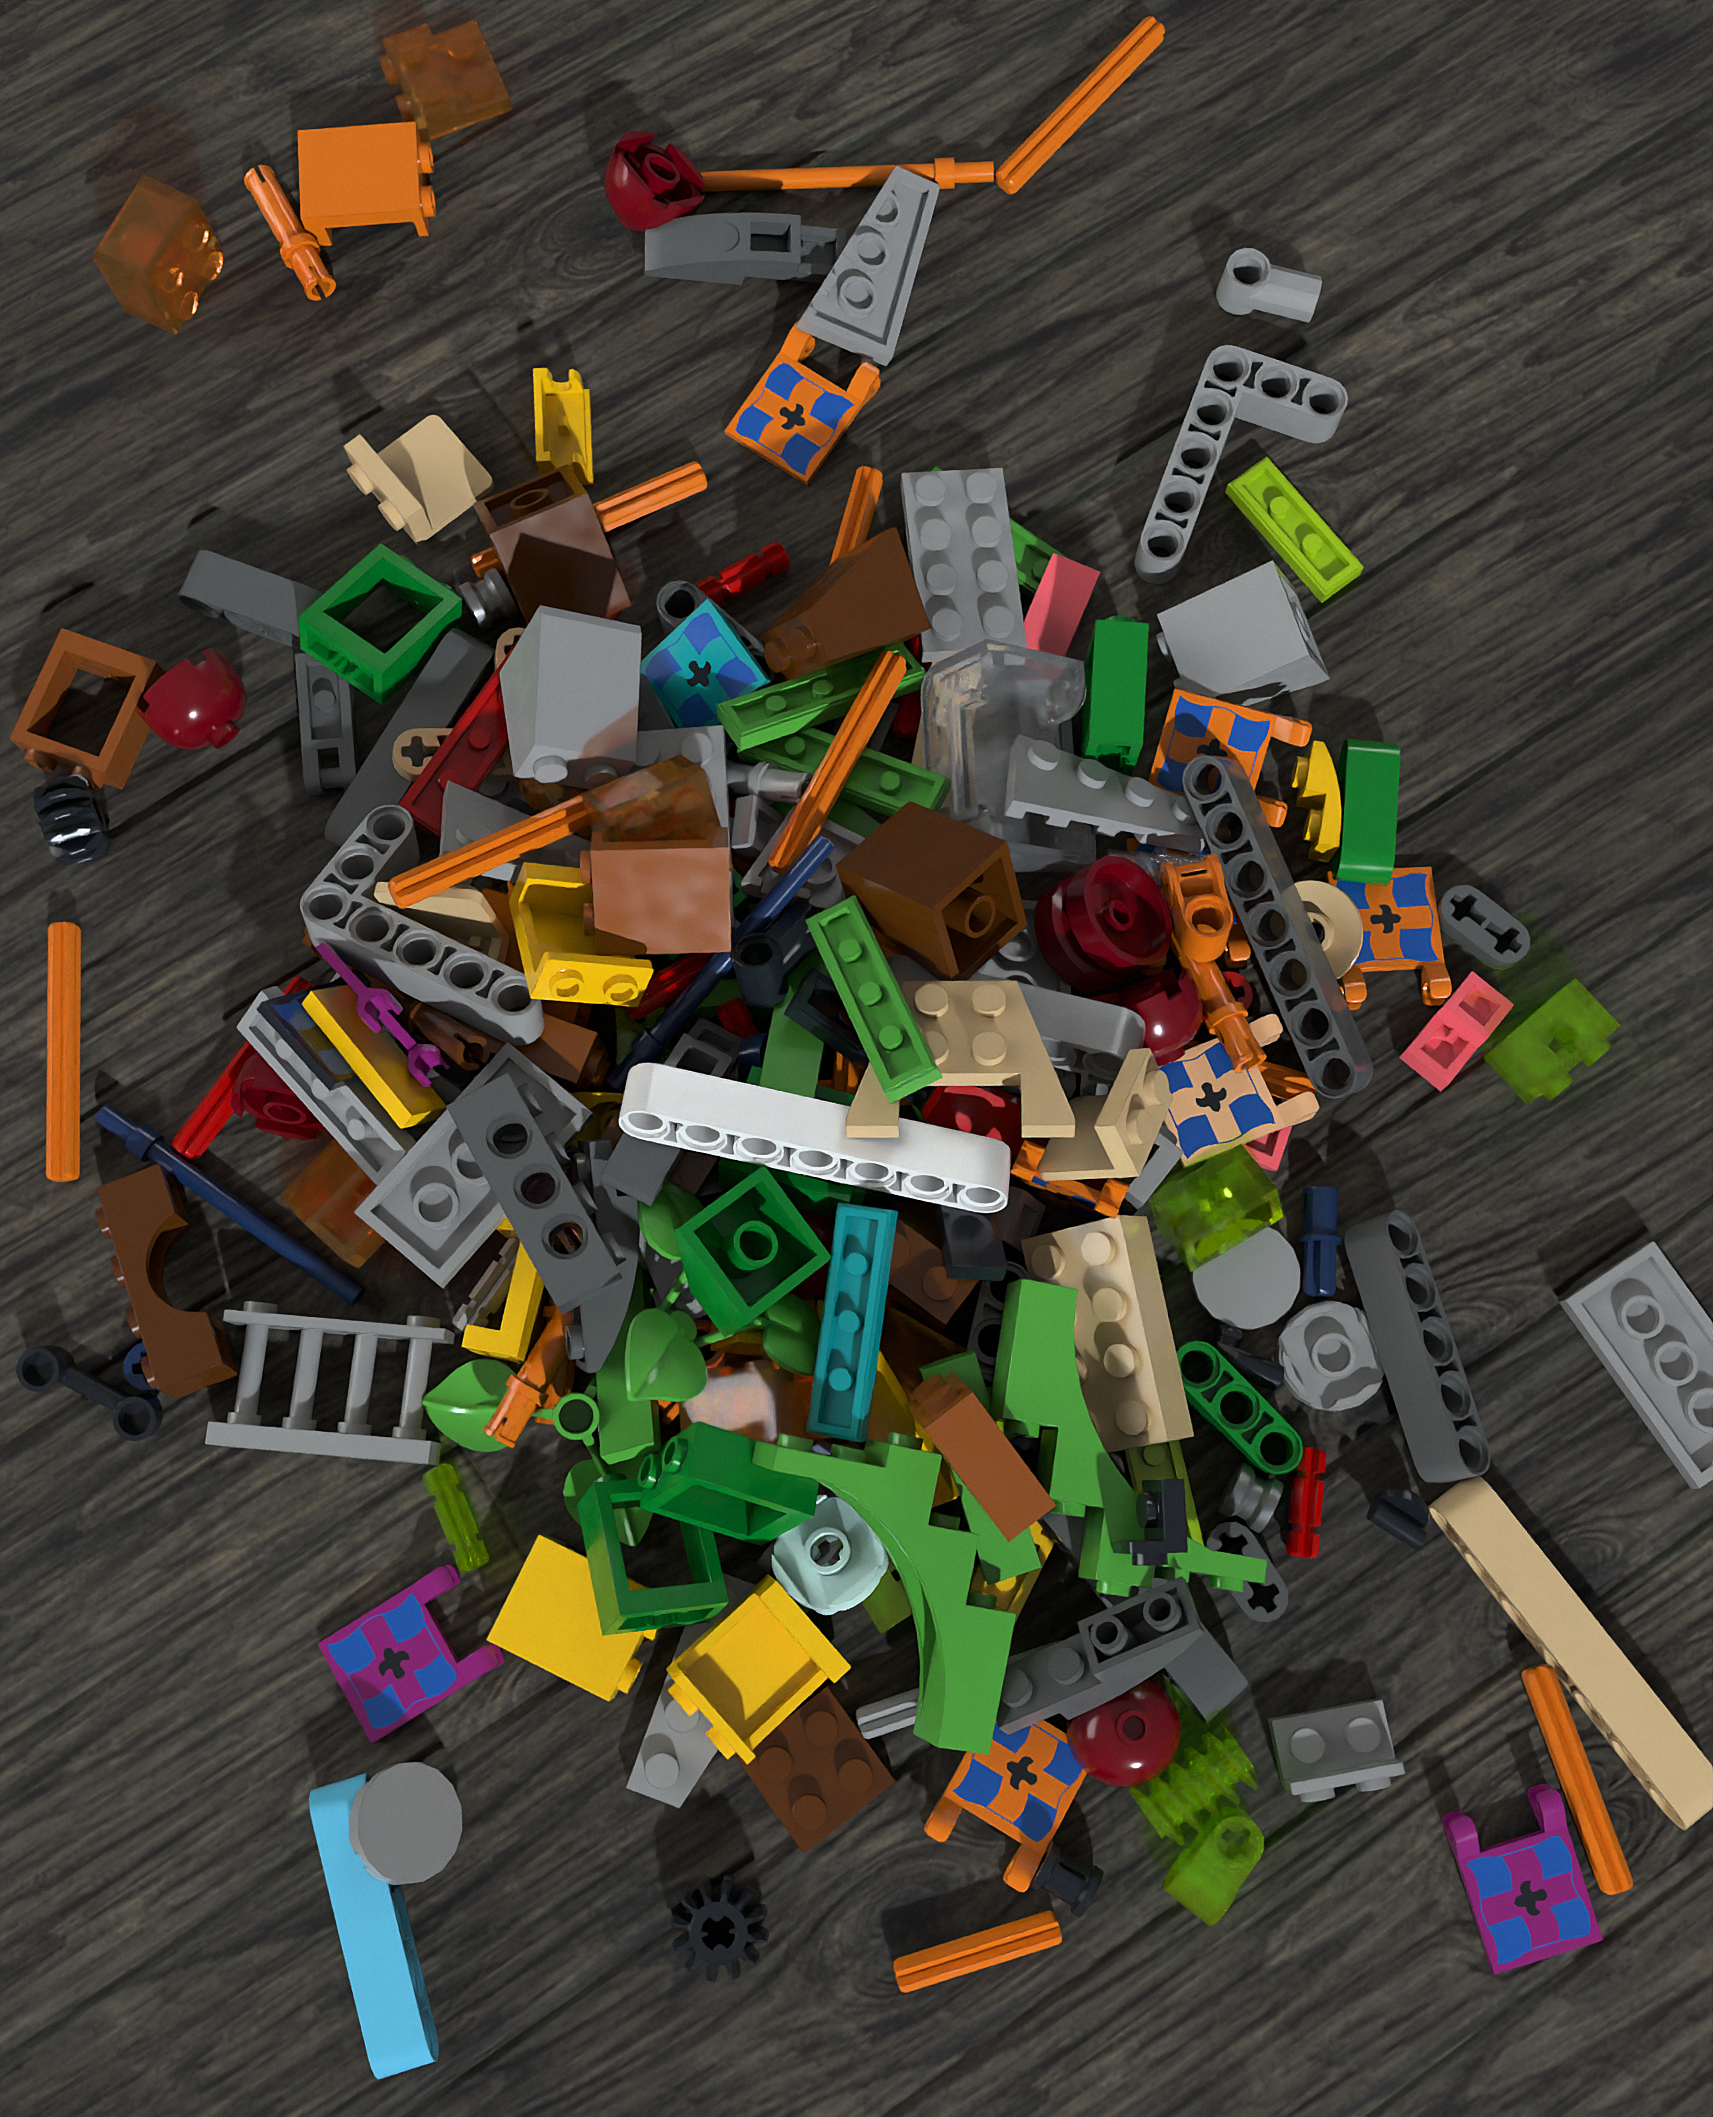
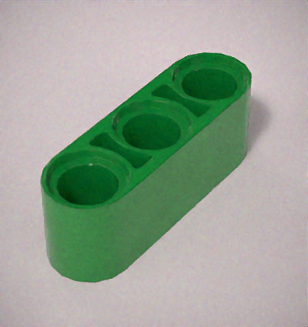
[1332,738,1400,886]
[1176,1341,1303,1475]

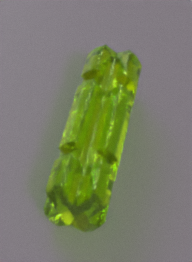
[423,1464,489,1573]

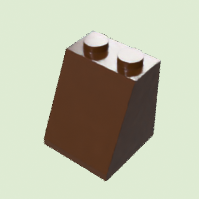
[473,464,632,626]
[761,527,931,684]
[835,801,1027,981]
[886,1197,1005,1337]

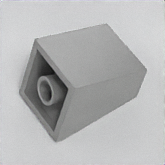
[1156,560,1330,706]
[499,605,642,791]

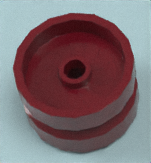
[1034,856,1172,992]

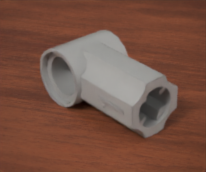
[1216,248,1322,323]

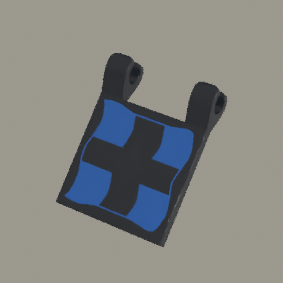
[256,969,427,1091]

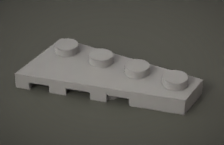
[795,166,940,366]
[1004,734,1207,854]

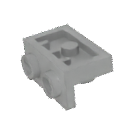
[1119,1125,1184,1216]
[1267,1698,1405,1802]

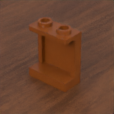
[580,827,731,956]

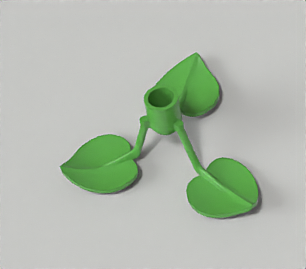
[625,1180,821,1402]
[422,1288,656,1546]

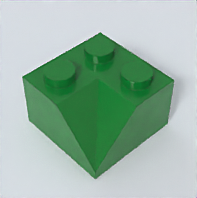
[674,1165,832,1338]

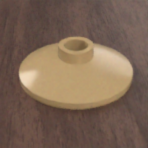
[1270,880,1363,986]

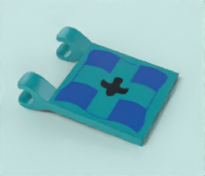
[640,598,771,728]

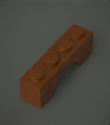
[95,1164,239,1400]

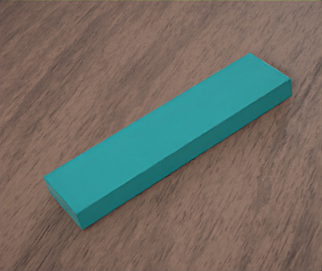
[806,1203,898,1442]

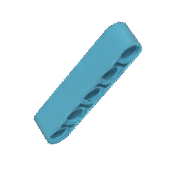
[309,1773,439,2079]

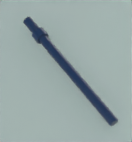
[607,832,836,1093]
[95,1104,366,1306]

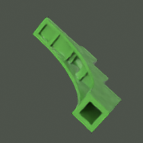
[989,1279,1267,1598]
[752,1431,1016,1755]

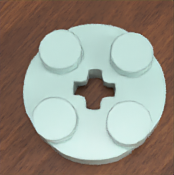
[772,1495,889,1615]

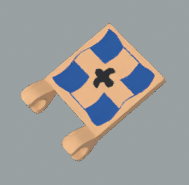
[1158,1014,1319,1168]

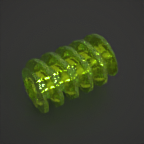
[1127,1721,1260,1846]

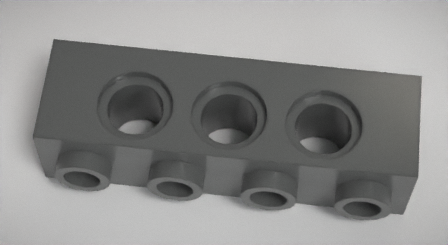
[446,1072,627,1315]

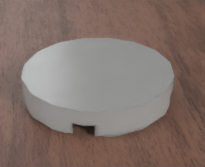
[1190,1220,1300,1330]
[1275,1301,1385,1412]
[349,1762,462,1885]

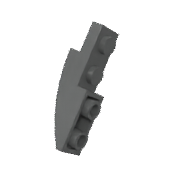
[644,212,846,285]
[599,1017,743,1206]
[564,1138,640,1373]
[996,1576,1204,1735]

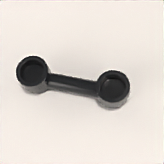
[16,1345,163,1441]

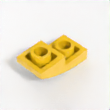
[1290,740,1341,862]

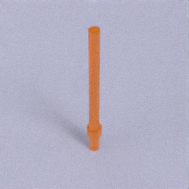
[701,157,994,192]

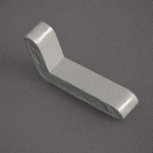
[1134,345,1348,584]
[300,805,545,1046]
[887,955,1146,1096]

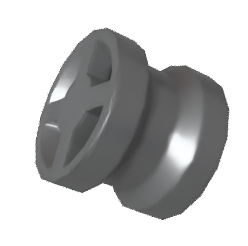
[458,568,519,632]
[1218,1462,1284,1533]

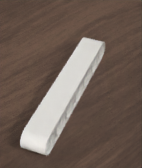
[619,1063,1012,1213]

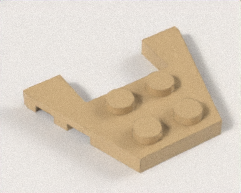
[845,981,1075,1138]

